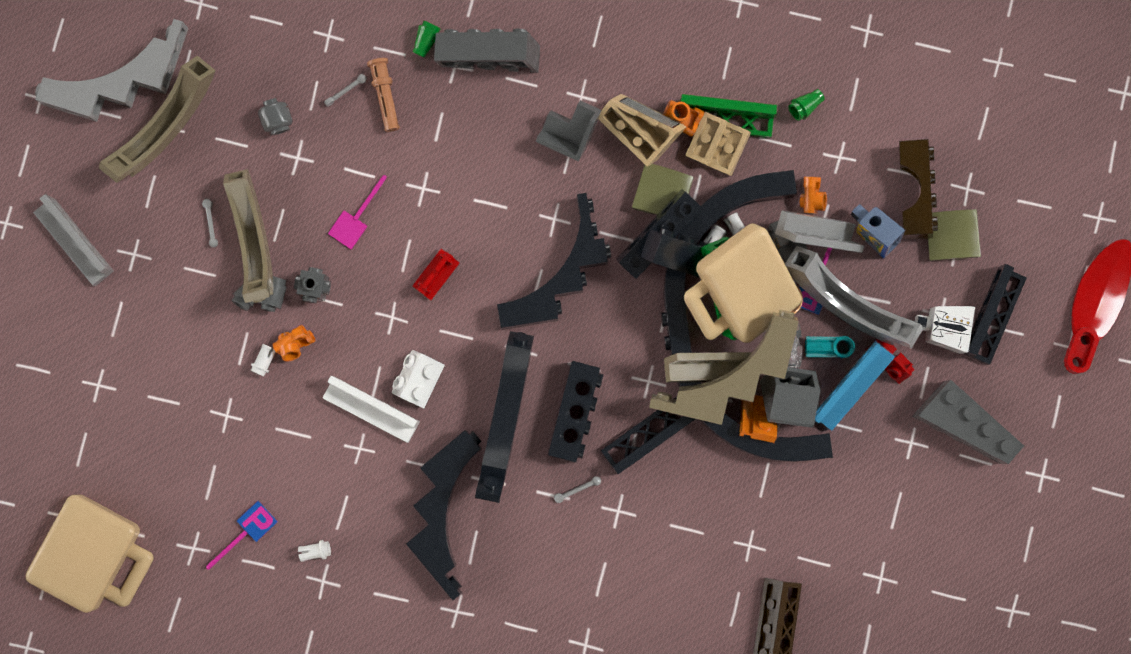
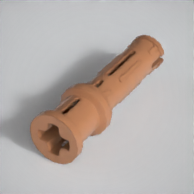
[367,58,400,132]

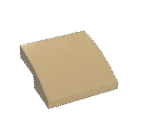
[685,112,751,176]

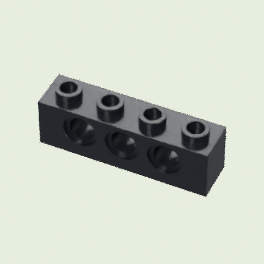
[616,189,703,279]
[548,361,604,462]

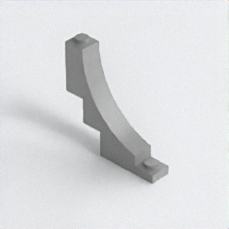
[35,19,189,122]

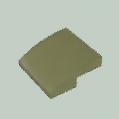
[632,164,694,216]
[928,209,981,261]

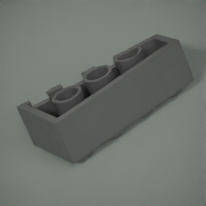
[434,29,540,73]
[912,380,1024,464]

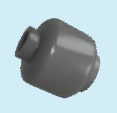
[258,98,293,135]

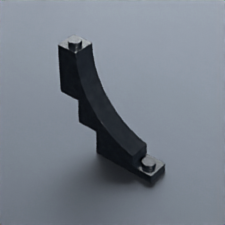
[475,331,534,503]
[406,430,482,600]

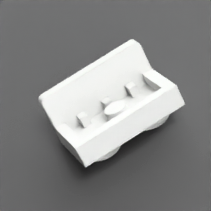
[392,350,445,408]

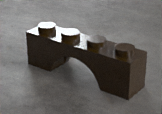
[899,139,938,240]

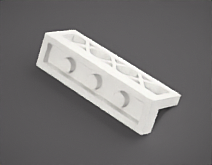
[323,376,420,443]

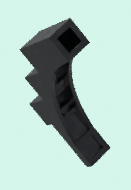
[497,193,611,330]

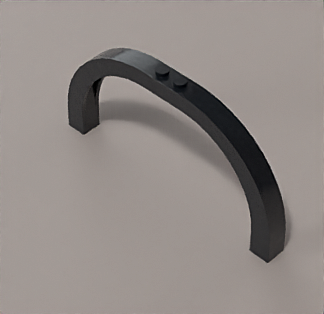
[661,170,833,461]

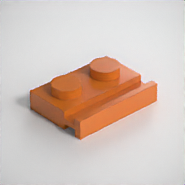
[740,395,777,443]

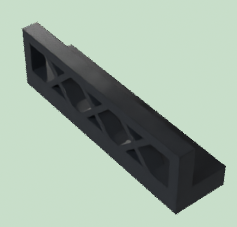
[963,264,1027,365]
[601,396,695,475]

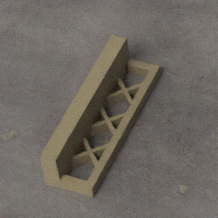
[664,352,752,383]

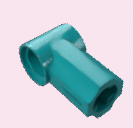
[805,336,855,359]

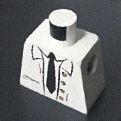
[914,306,975,354]

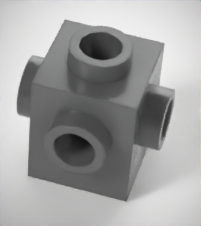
[294,267,331,303]

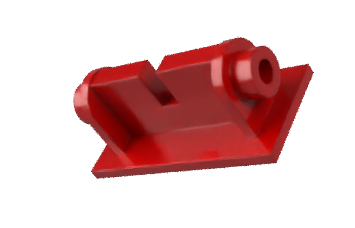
[412,249,460,300]
[865,339,915,384]

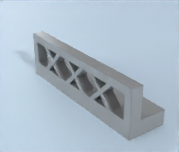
[33,194,114,286]
[775,210,864,253]

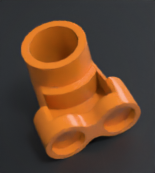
[663,100,705,137]
[799,177,827,213]
[273,325,316,361]

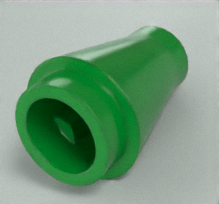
[412,20,441,58]
[788,89,825,121]

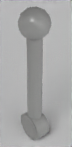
[324,74,367,107]
[202,199,218,248]
[554,476,601,503]

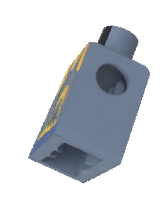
[850,204,905,259]

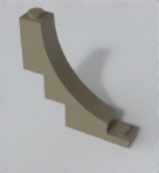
[649,310,799,425]

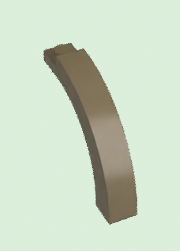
[99,56,216,183]
[223,169,274,303]

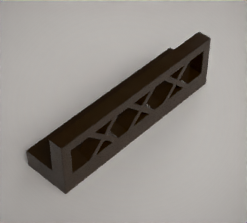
[753,578,802,654]

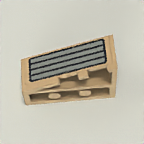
[599,94,686,167]

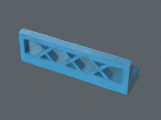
[815,341,895,431]

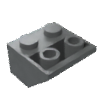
[760,367,820,428]

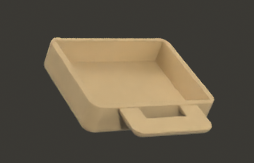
[684,224,802,343]
[25,494,153,613]

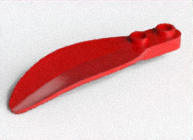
[1064,239,1131,374]

